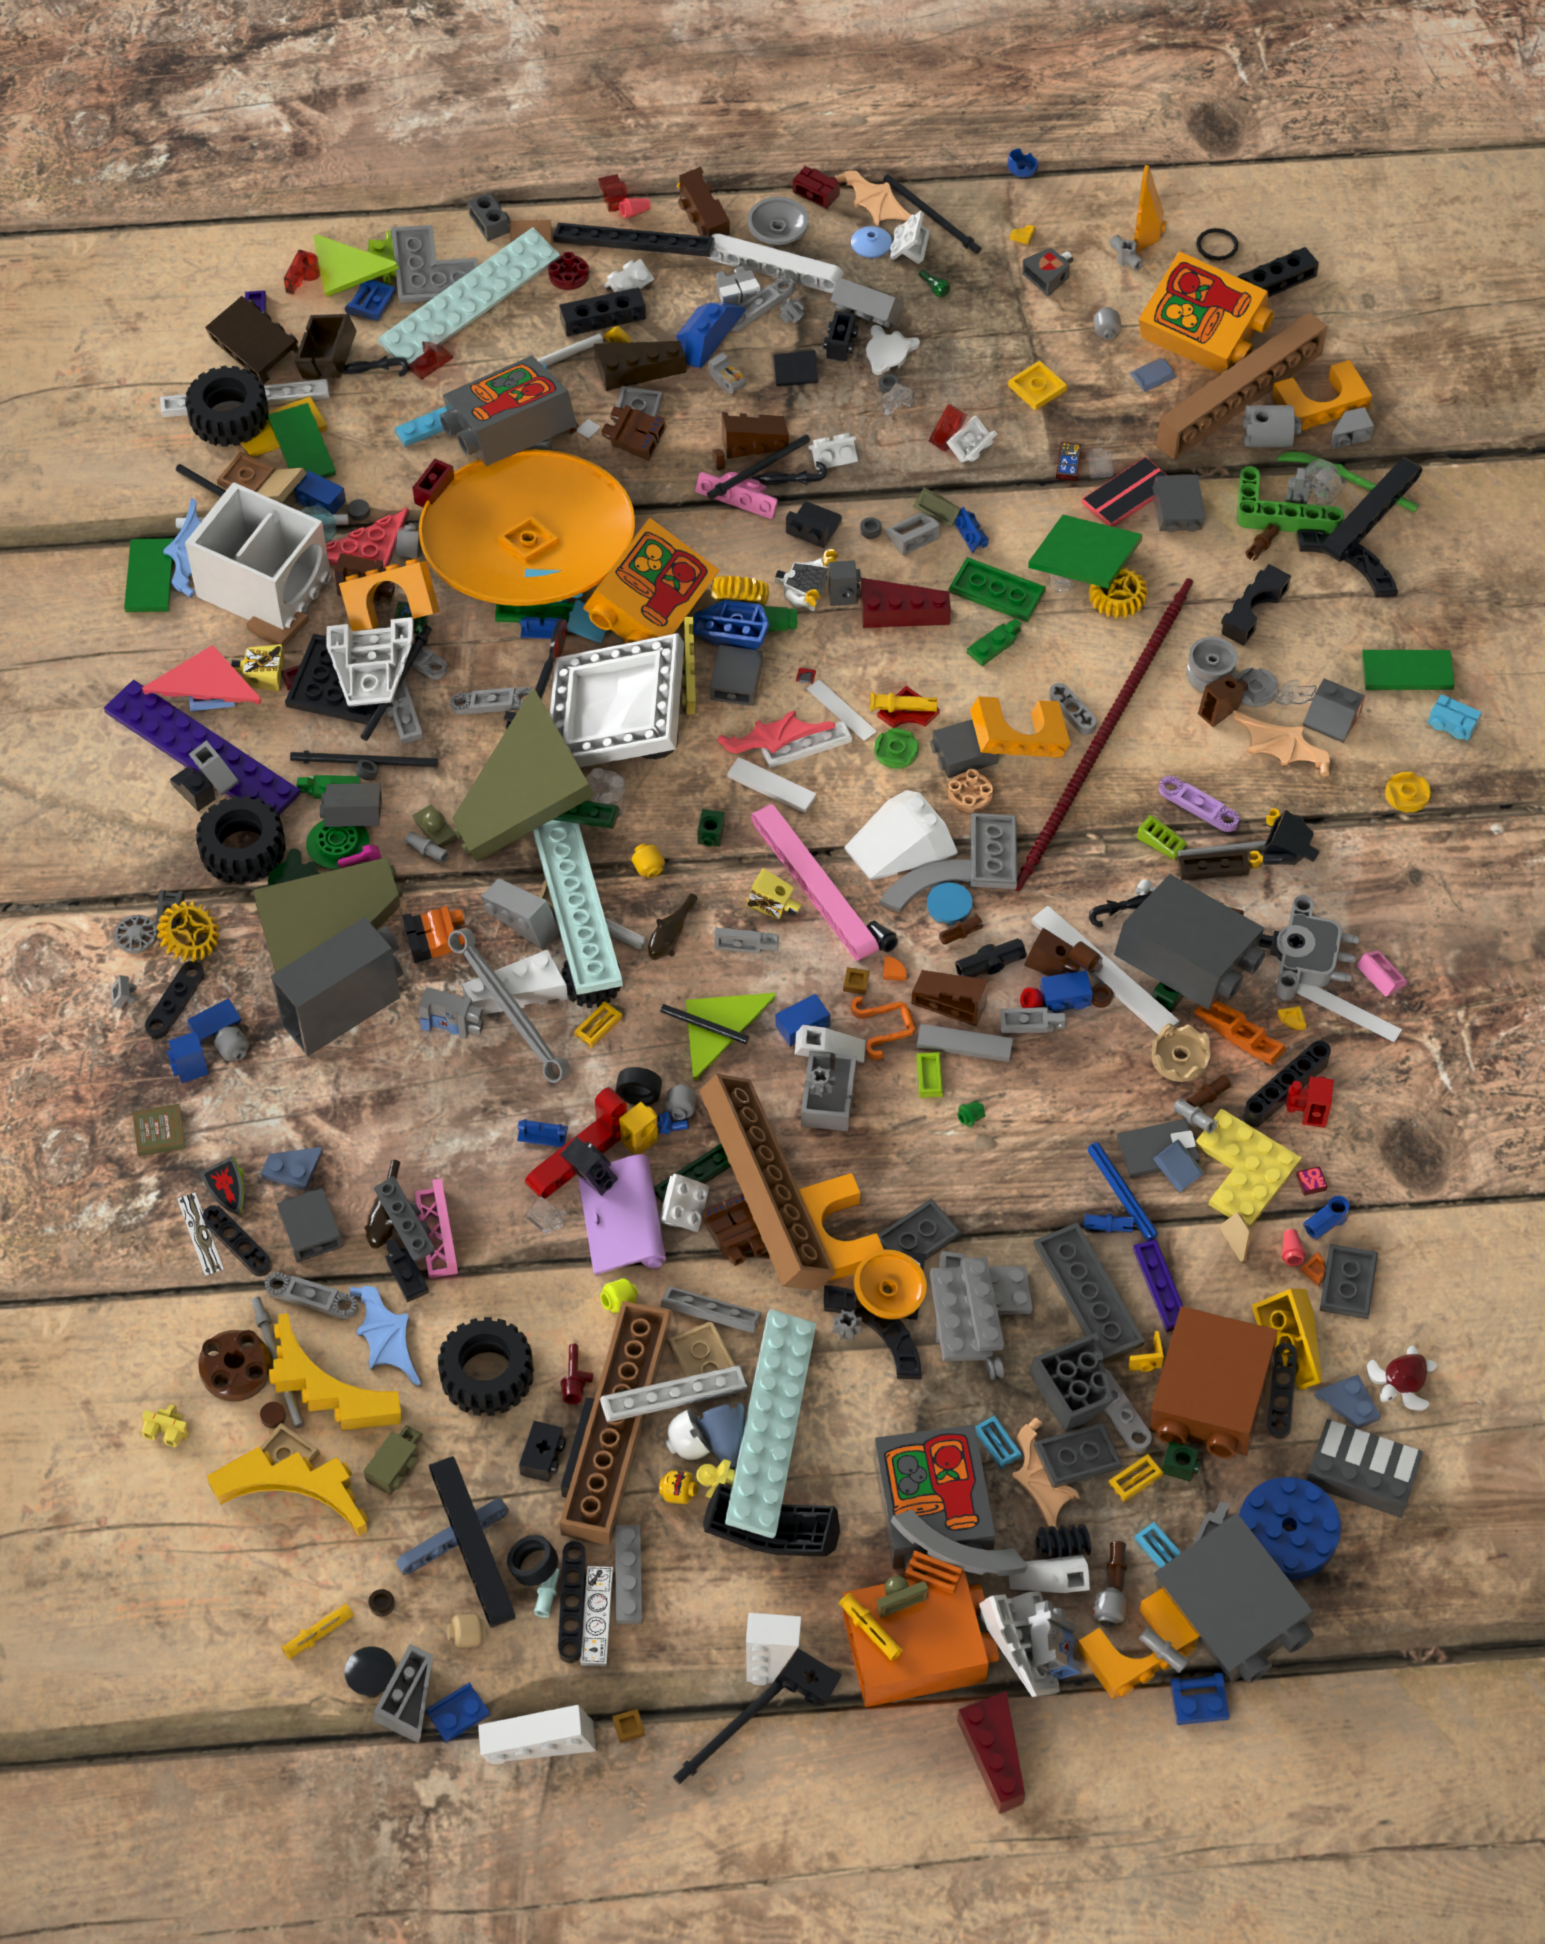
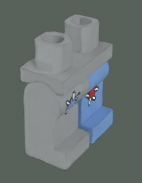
[419,987,484,1039]
[1028,1601,1082,1679]

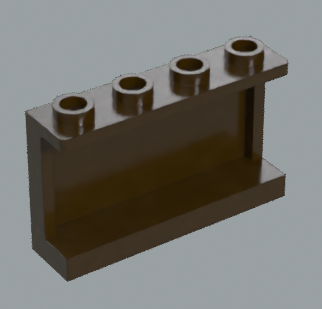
[205,296,299,385]

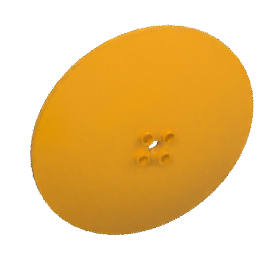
[419,449,635,606]

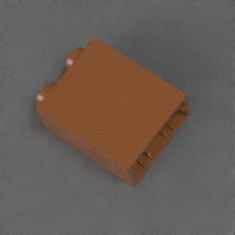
[1150,1306,1278,1458]

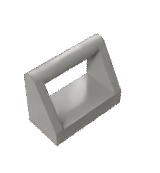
[885,512,940,556]

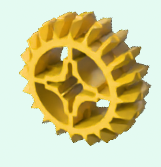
[1088,567,1148,620]
[711,575,770,605]
[157,901,220,962]

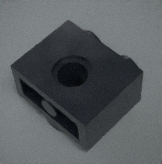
[560,1137,618,1196]

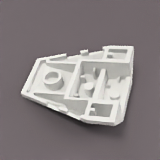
[326,617,413,707]
[844,790,958,881]
[979,1591,1060,1697]

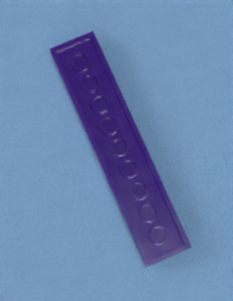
[104,679,301,815]

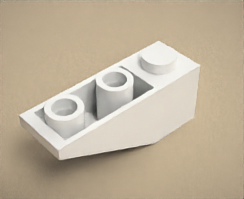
[795,1025,866,1064]
[1008,1555,1090,1593]

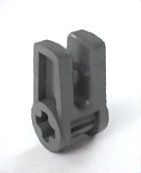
[155,890,185,932]

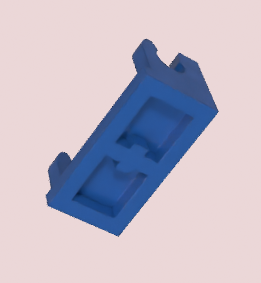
[187,998,241,1044]

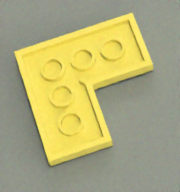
[1195,1108,1302,1228]

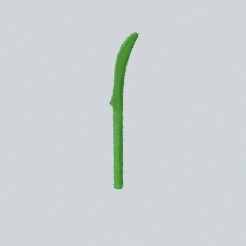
[1277,452,1419,512]

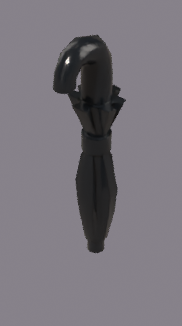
[342,355,409,377]
[752,461,827,485]
[1089,894,1150,927]

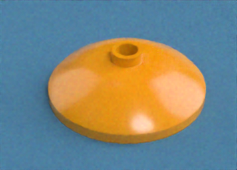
[854,1250,927,1319]

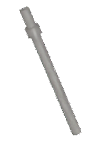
[251,1297,304,1428]

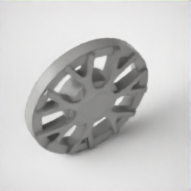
[114,915,158,953]

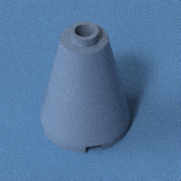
[696,1403,746,1471]

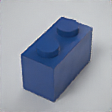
[294,471,346,515]
[1040,970,1093,1013]
[775,994,830,1046]
[166,1032,209,1083]

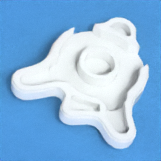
[866,325,920,375]

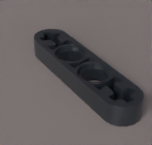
[203,1205,272,1277]
[1268,1342,1298,1439]

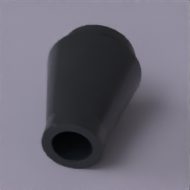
[867,920,898,952]

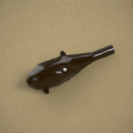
[648,893,698,961]
[364,1160,400,1249]

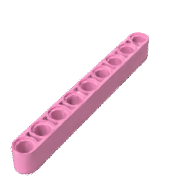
[751,804,879,961]

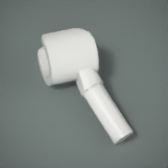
[1135,879,1156,895]

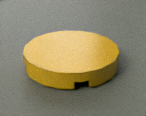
[1385,772,1431,813]

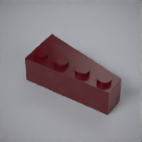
[860,578,951,628]
[957,1691,1025,1814]

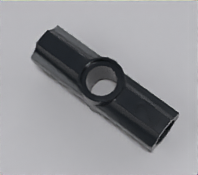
[955,938,1027,977]

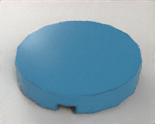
[927,882,972,925]

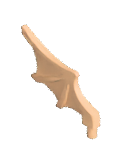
[835,171,911,227]
[1233,710,1330,777]
[1012,1418,1080,1529]

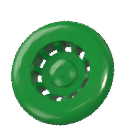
[306,820,369,869]

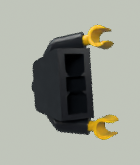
[1248,808,1319,869]

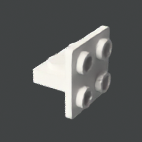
[890,211,930,264]
[808,433,858,470]
[659,1174,709,1232]

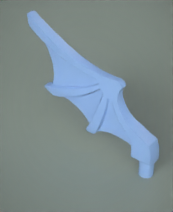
[163,498,201,598]
[350,1286,421,1386]

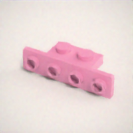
[695,472,778,519]

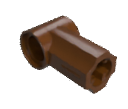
[1069,941,1104,974]

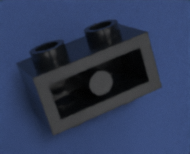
[823,311,859,362]

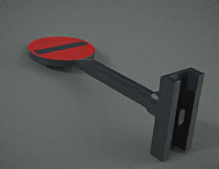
[504,618,567,729]

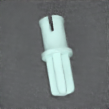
[534,1568,560,1618]

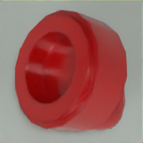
[1020,987,1044,1008]

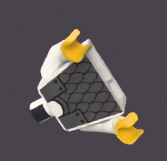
[775,549,838,611]

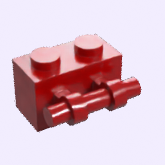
[1286,1076,1334,1128]

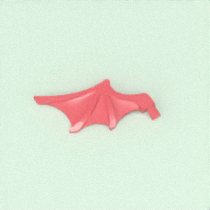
[717,710,836,754]

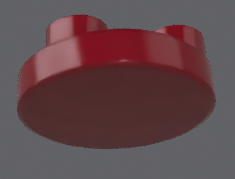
[548,251,589,290]

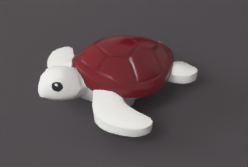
[1367,1346,1437,1411]

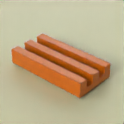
[905,1550,963,1595]

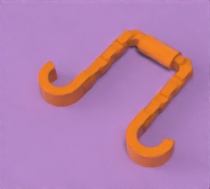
[851,996,916,1060]

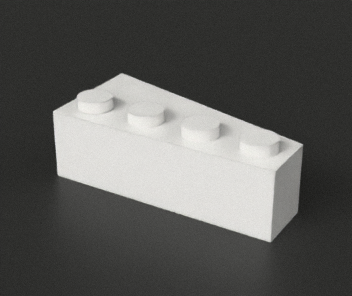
[462,950,568,1015]
[746,1613,801,1686]
[478,1705,596,1764]

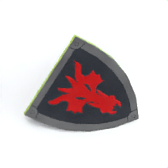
[200,1155,244,1215]

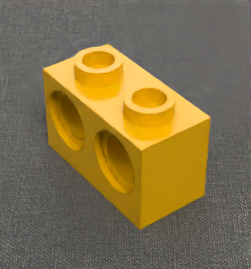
[619,1102,658,1155]

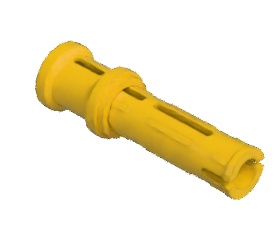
[870,692,937,712]

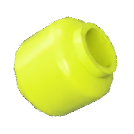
[600,1278,638,1313]

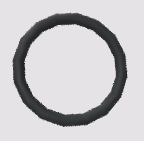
[1196,228,1238,261]

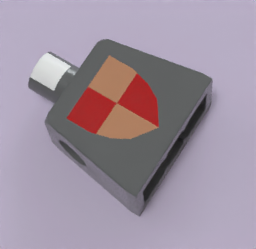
[1022,248,1073,297]

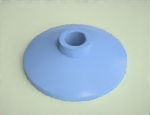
[851,226,892,258]

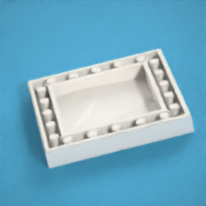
[550,633,684,767]

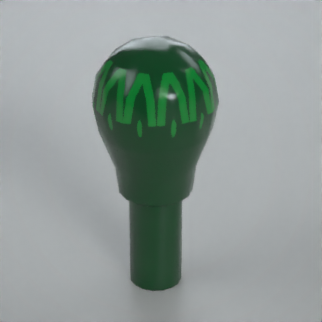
[919,269,950,297]

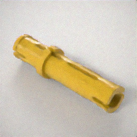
[839,1593,903,1661]
[281,1603,354,1660]

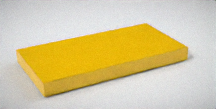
[241,396,328,457]

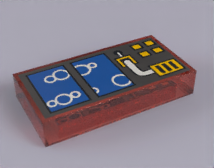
[1056,442,1082,481]

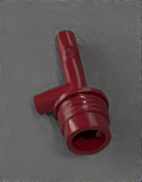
[560,1344,593,1405]

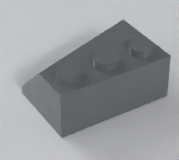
[1029,1332,1113,1432]

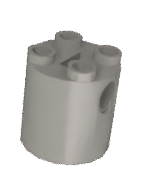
[1243,405,1301,448]

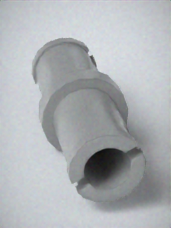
[405,831,449,864]
[1173,1099,1218,1134]
[1138,1627,1189,1673]

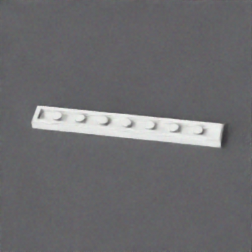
[160,379,330,418]
[1031,906,1180,1035]

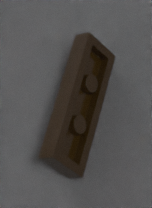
[1178,851,1250,880]

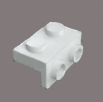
[604,259,654,292]
[946,416,997,462]

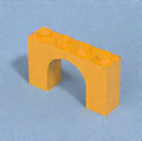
[1272,360,1372,431]
[339,558,440,631]
[970,696,1071,758]
[799,1173,884,1282]
[1077,1588,1199,1699]

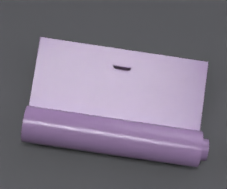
[578,1154,666,1276]

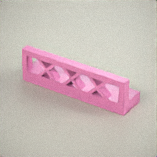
[414,1178,458,1279]

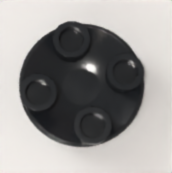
[344,1646,396,1698]

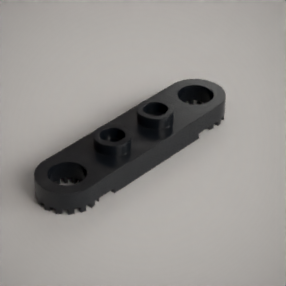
[145,961,204,1039]

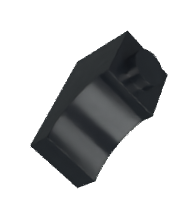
[170,767,216,811]

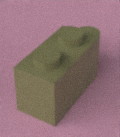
[364,1425,423,1495]

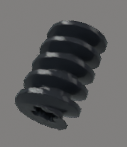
[1035,1524,1091,1559]

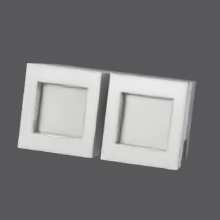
[716,266,760,306]

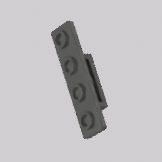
[374,1176,435,1262]

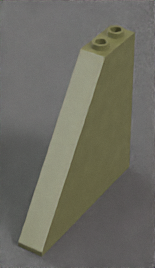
[452,689,595,862]
[253,857,403,973]

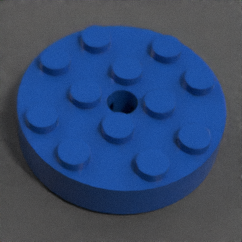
[1239,1477,1341,1580]

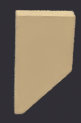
[1219,1212,1252,1263]

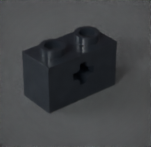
[519,1421,567,1482]
[778,1648,842,1707]

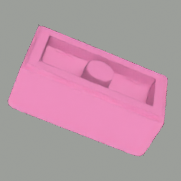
[1357,950,1408,996]

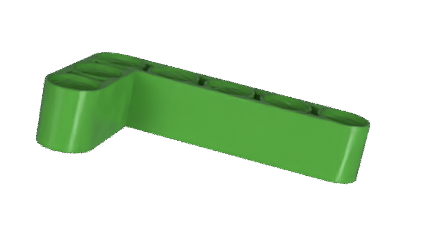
[1237,466,1344,535]

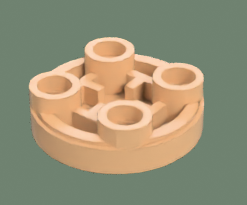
[948,769,993,813]

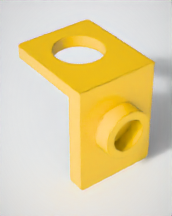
[1128,1331,1164,1372]

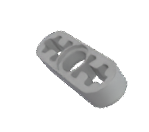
[1049,683,1097,735]

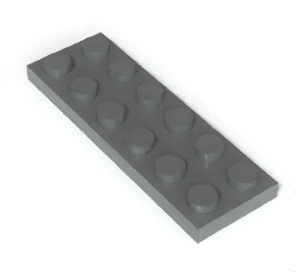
[1034,1222,1145,1363]

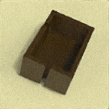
[294,314,357,379]

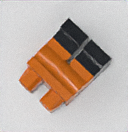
[402,906,466,963]

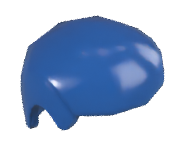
[1008,148,1038,178]

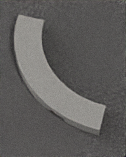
[879,859,992,913]
[890,1510,1028,1576]

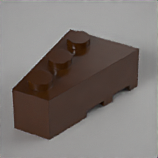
[678,167,730,237]
[721,412,789,459]
[911,970,989,1027]

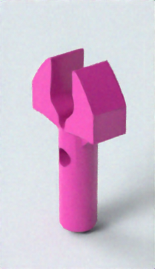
[338,845,382,868]

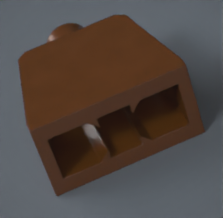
[1198,675,1248,727]
[1024,928,1081,976]

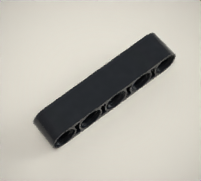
[1243,1041,1331,1127]

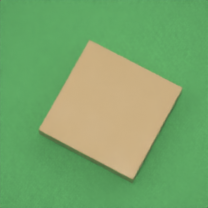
[257,468,307,502]
[260,1423,320,1465]

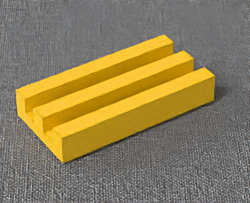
[574,1001,623,1049]
[1108,1454,1164,1503]

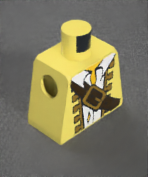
[231,644,284,691]
[746,868,802,919]

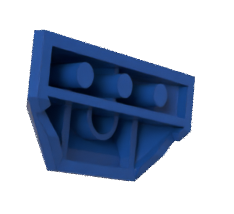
[676,303,745,369]
[693,600,770,650]

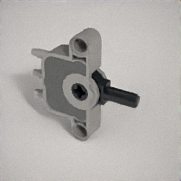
[1259,895,1360,1000]

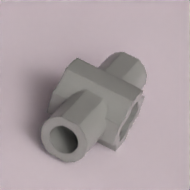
[1109,235,1144,271]

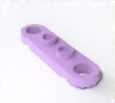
[1159,776,1239,832]

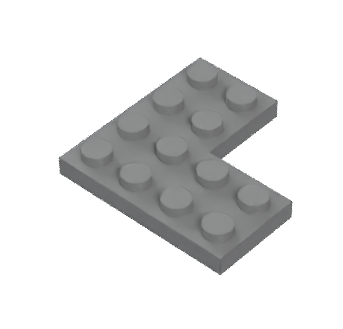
[391,225,478,303]
[929,1266,1033,1361]

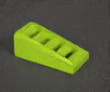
[1137,815,1187,860]

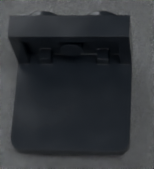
[786,502,842,548]

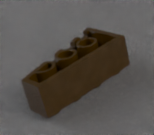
[594,341,686,391]

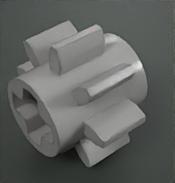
[779,298,804,324]
[805,1066,835,1097]
[832,1310,862,1341]

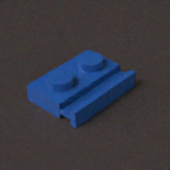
[425,1682,490,1743]

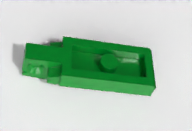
[967,618,1022,666]
[297,775,361,799]

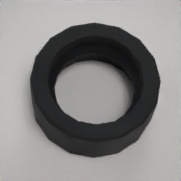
[615,1067,662,1106]
[507,1535,558,1586]

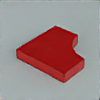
[877,686,940,728]

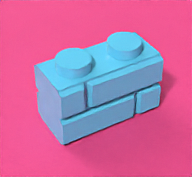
[1428,694,1482,741]

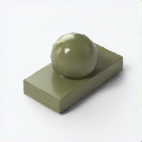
[913,487,961,527]
[413,804,456,848]
[876,1576,928,1617]

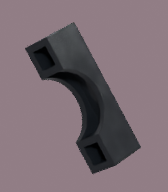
[1221,564,1291,646]

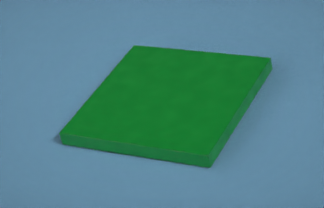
[1028,515,1142,588]

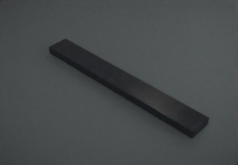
[553,222,715,257]

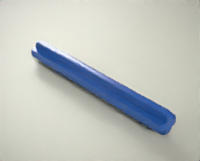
[1088,1142,1158,1241]

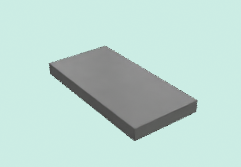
[970,813,1017,889]

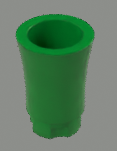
[762,605,797,632]

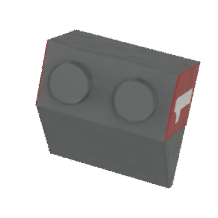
[1303,678,1365,743]

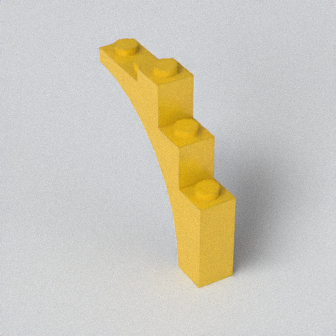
[269,1313,401,1431]
[206,1446,369,1536]

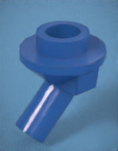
[657,1111,689,1135]

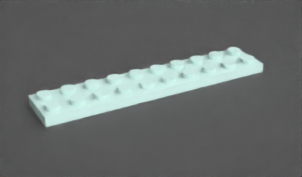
[378,227,560,368]
[533,820,623,995]
[725,1309,816,1539]

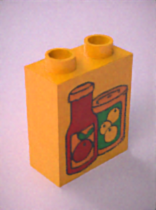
[1138,251,1274,374]
[583,518,720,644]

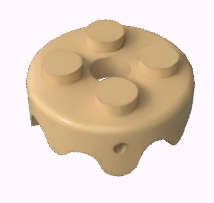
[1151,1023,1211,1082]

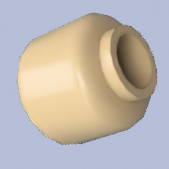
[447,1613,486,1648]

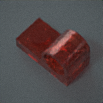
[598,174,628,212]
[284,250,320,295]

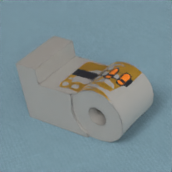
[708,352,746,394]

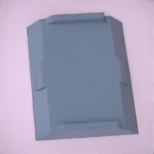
[1129,358,1176,392]
[1153,1139,1205,1193]

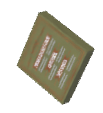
[132,1104,186,1156]

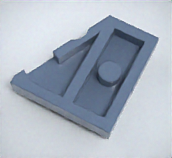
[261,1147,323,1191]
[1314,1375,1381,1429]

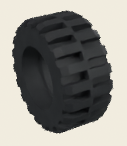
[185,366,269,447]
[196,796,286,884]
[438,1317,534,1416]

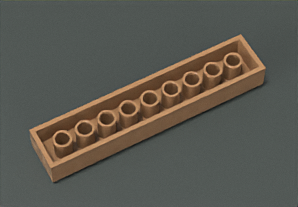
[1156,312,1327,460]
[699,1074,835,1290]
[560,1301,671,1546]

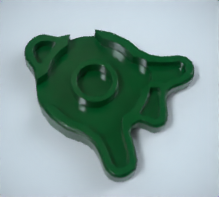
[268,848,320,886]

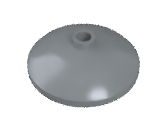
[748,197,809,245]

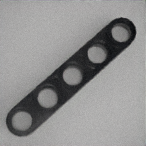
[558,1541,586,1663]

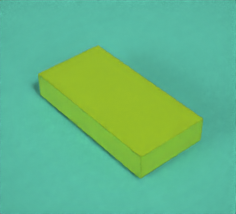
[916,1052,943,1098]

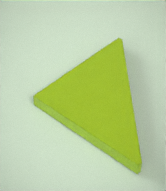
[313,234,399,297]
[686,993,775,1081]

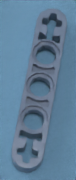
[396,1498,509,1575]

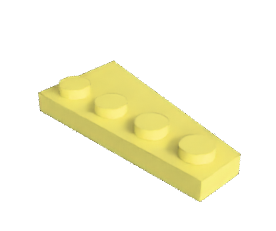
[681,617,696,714]

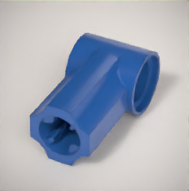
[1303,1196,1350,1240]

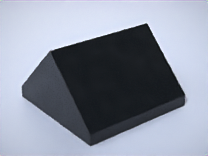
[771,349,818,387]

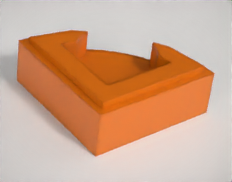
[883,956,906,981]
[1300,1252,1325,1286]

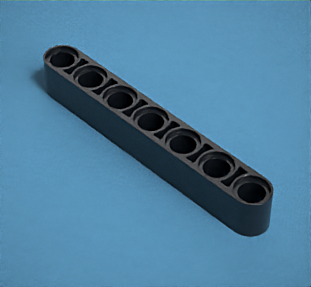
[1321,457,1423,562]
[429,1456,516,1628]

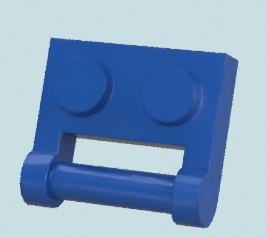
[345,280,396,321]
[1170,1673,1229,1725]

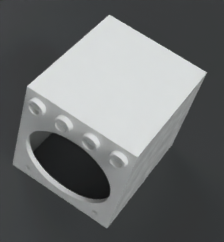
[185,482,331,629]

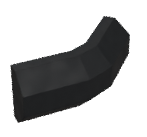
[703,1483,840,1557]

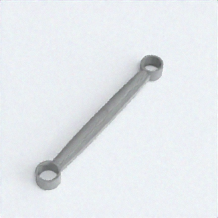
[448,928,570,1083]

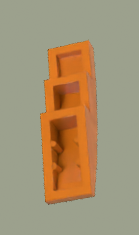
[1194,1001,1286,1066]

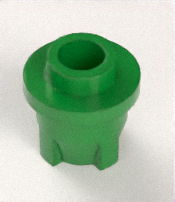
[957,1100,986,1127]

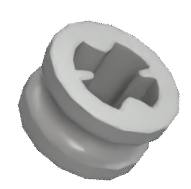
[986,1356,1004,1381]

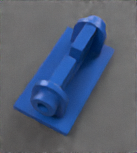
[954,507,989,553]
[521,616,561,639]
[517,1119,568,1147]

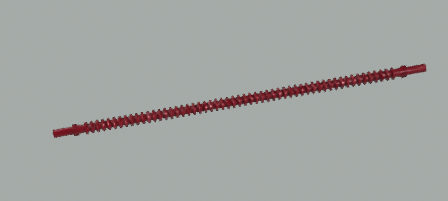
[1014,578,1194,891]

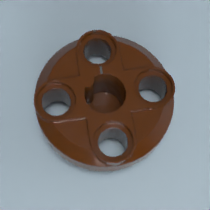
[198,1330,271,1402]

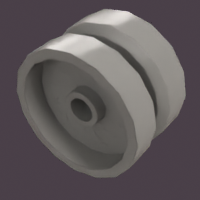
[1186,636,1238,693]

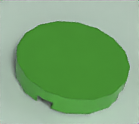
[874,728,919,769]

